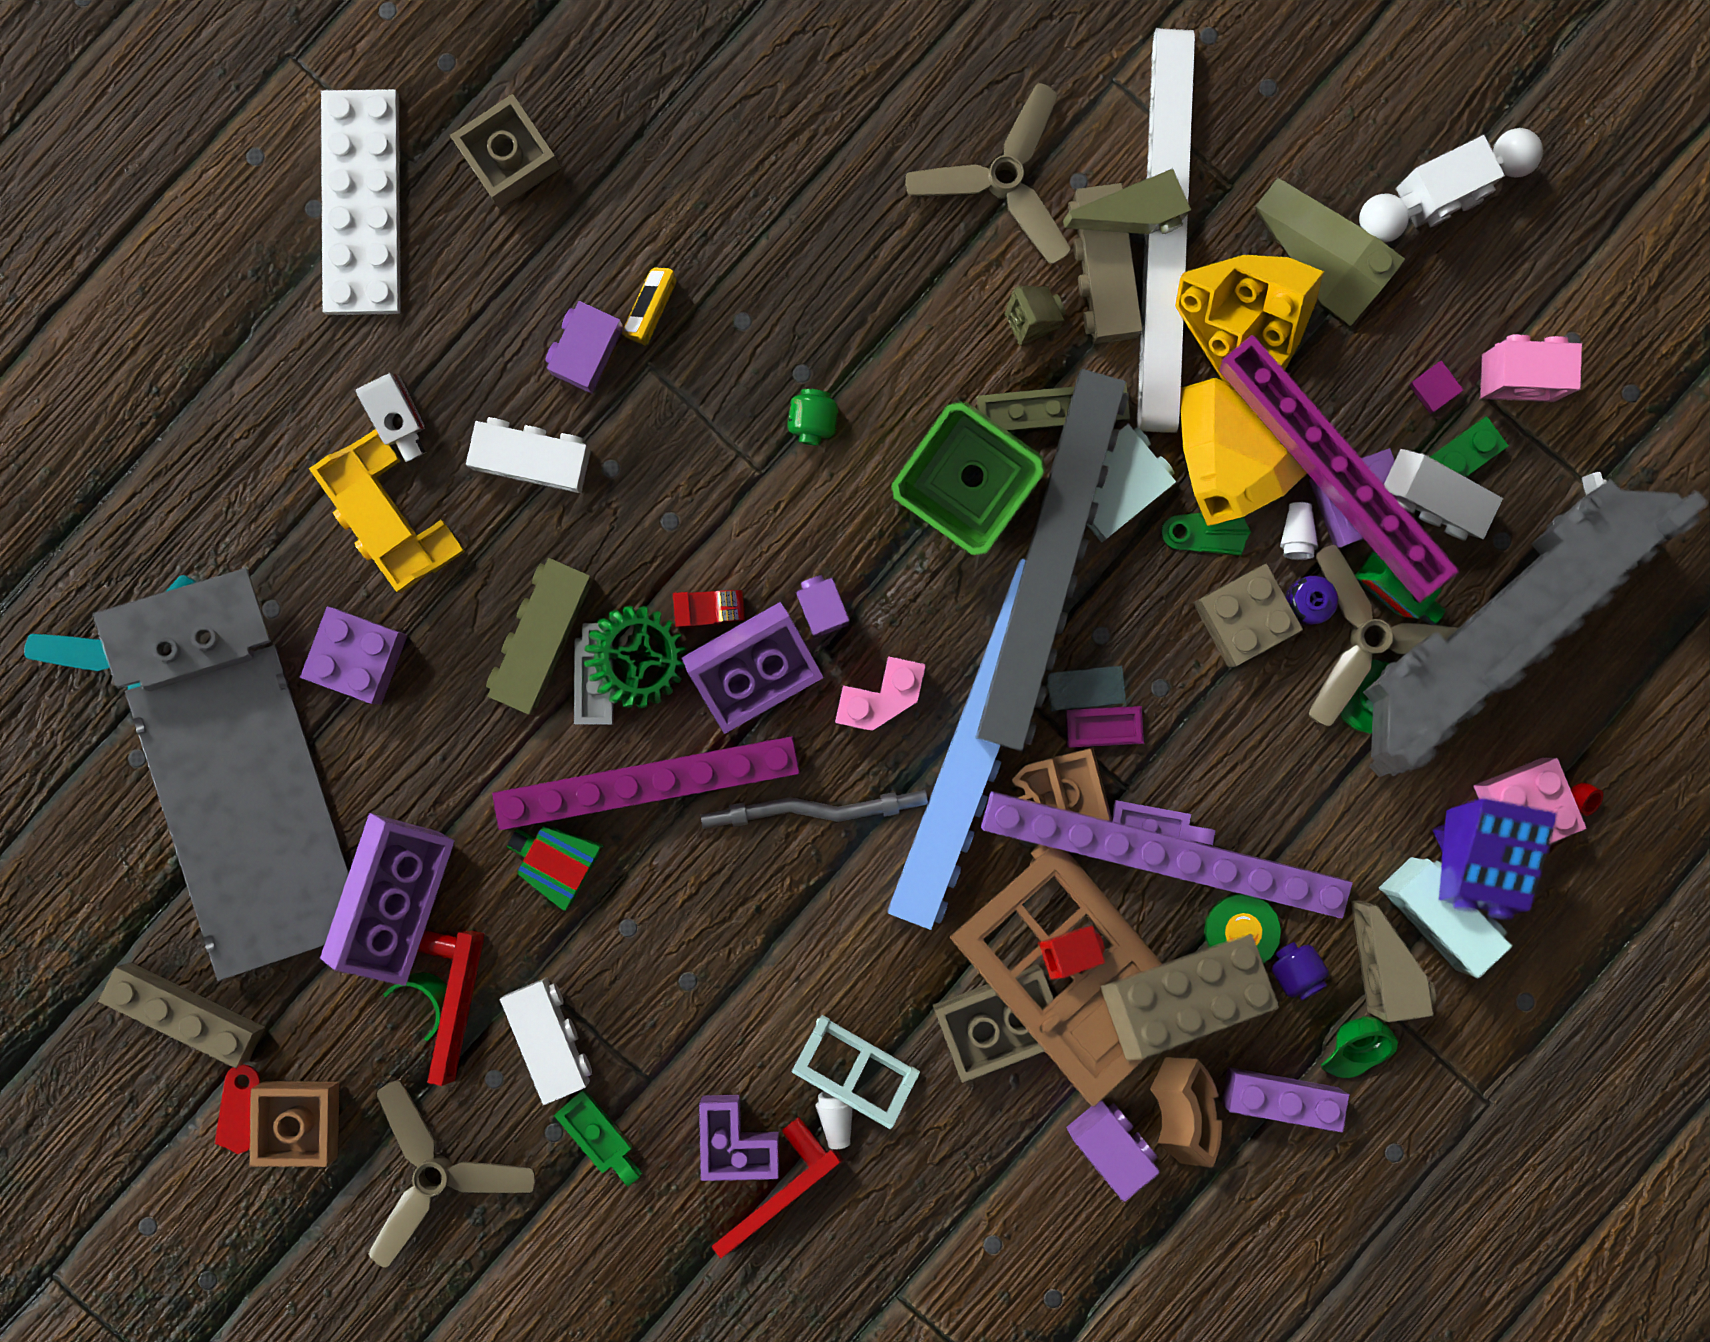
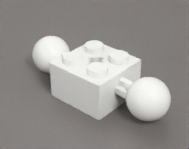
[1359,128,1543,243]

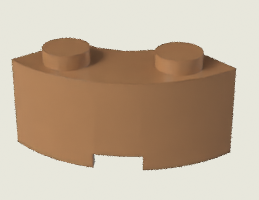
[1150,1057,1222,1167]

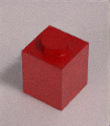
[1038,926,1105,979]

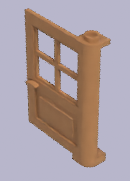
[950,844,1162,1107]

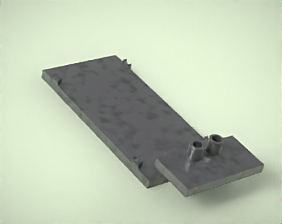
[93,568,349,981]

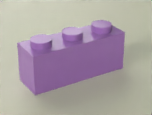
[1221,1067,1349,1133]

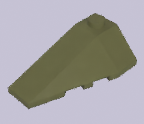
[1254,178,1405,327]

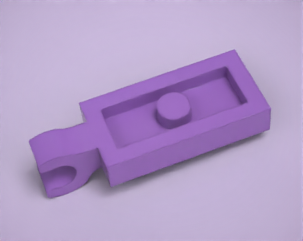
[1112,800,1215,845]

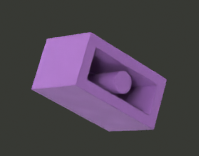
[545,301,624,394]
[796,575,849,639]

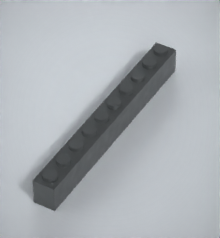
[975,369,1129,751]

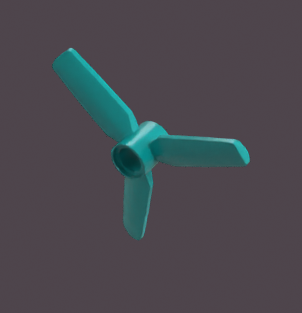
[24,575,197,690]

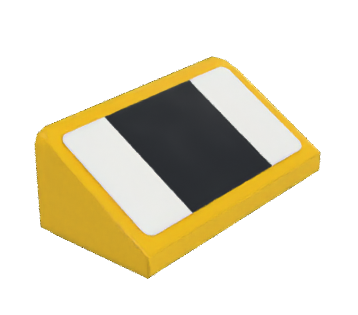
[622,268,677,346]

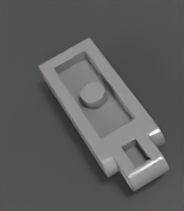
[574,623,614,725]

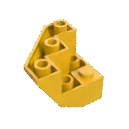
[1175,255,1324,384]
[1180,378,1307,526]

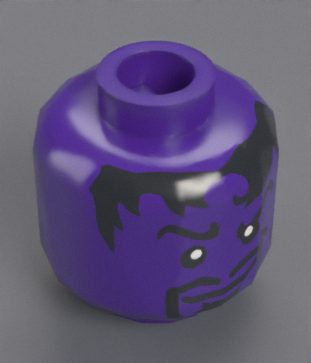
[1285,575,1338,626]

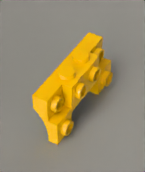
[309,429,465,593]

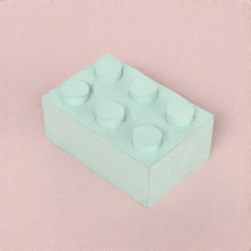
[1379,857,1512,978]

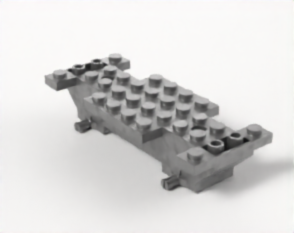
[1363,479,1708,777]

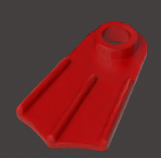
[215,1064,260,1154]

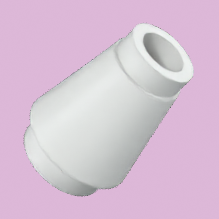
[1280,502,1318,560]
[815,1091,853,1149]

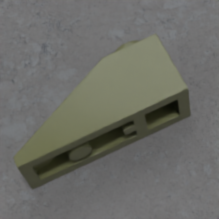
[1063,168,1191,234]
[1004,286,1066,347]

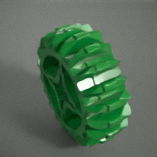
[584,606,686,708]

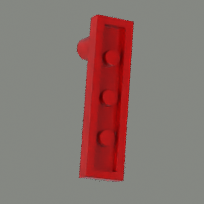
[417,930,485,1086]
[711,1117,844,1259]

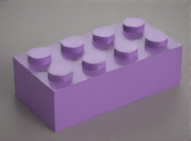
[320,813,455,986]

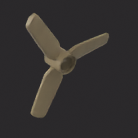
[905,83,1070,265]
[1308,545,1458,726]
[369,1080,536,1268]

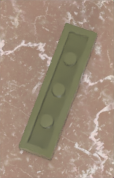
[976,384,1130,432]

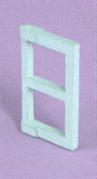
[791,1015,920,1129]

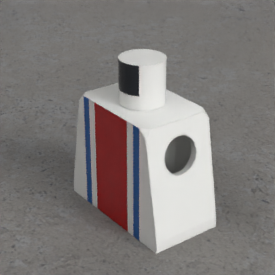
[355,373,426,462]

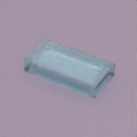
[1046,665,1126,711]

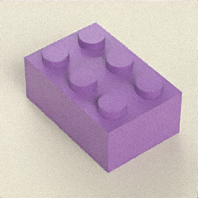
[682,602,824,734]

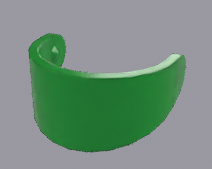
[383,972,447,1042]

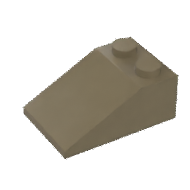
[1351,900,1436,1022]

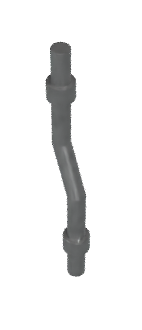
[700,790,928,829]

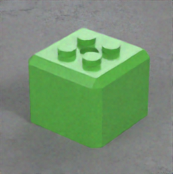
[892,402,1046,555]

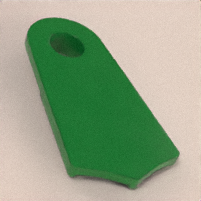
[1161,513,1251,556]

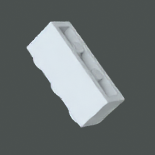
[466,417,591,493]
[1384,449,1503,540]
[500,977,592,1105]

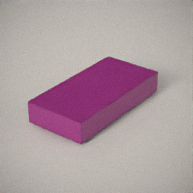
[1065,706,1144,748]

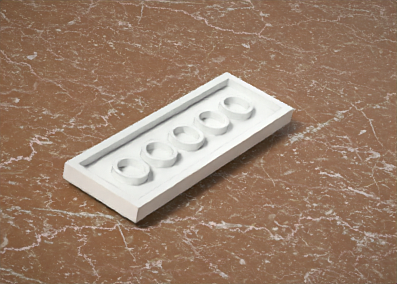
[321,89,400,315]

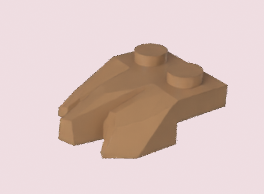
[1012,748,1112,821]

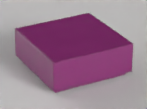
[1408,360,1463,414]

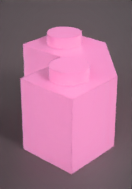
[835,656,926,731]

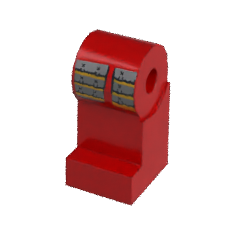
[673,590,745,629]

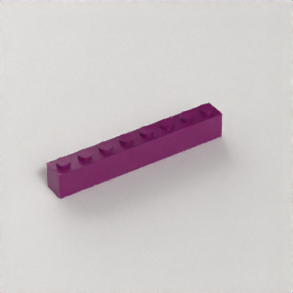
[1219,335,1458,602]
[492,736,800,830]

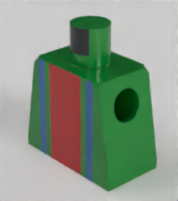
[1355,551,1445,626]
[507,825,604,911]

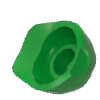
[1321,1016,1398,1078]

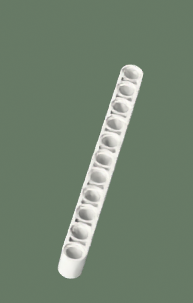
[1137,28,1195,433]

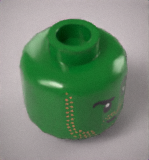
[787,389,838,446]

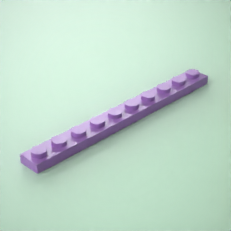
[981,791,1352,919]

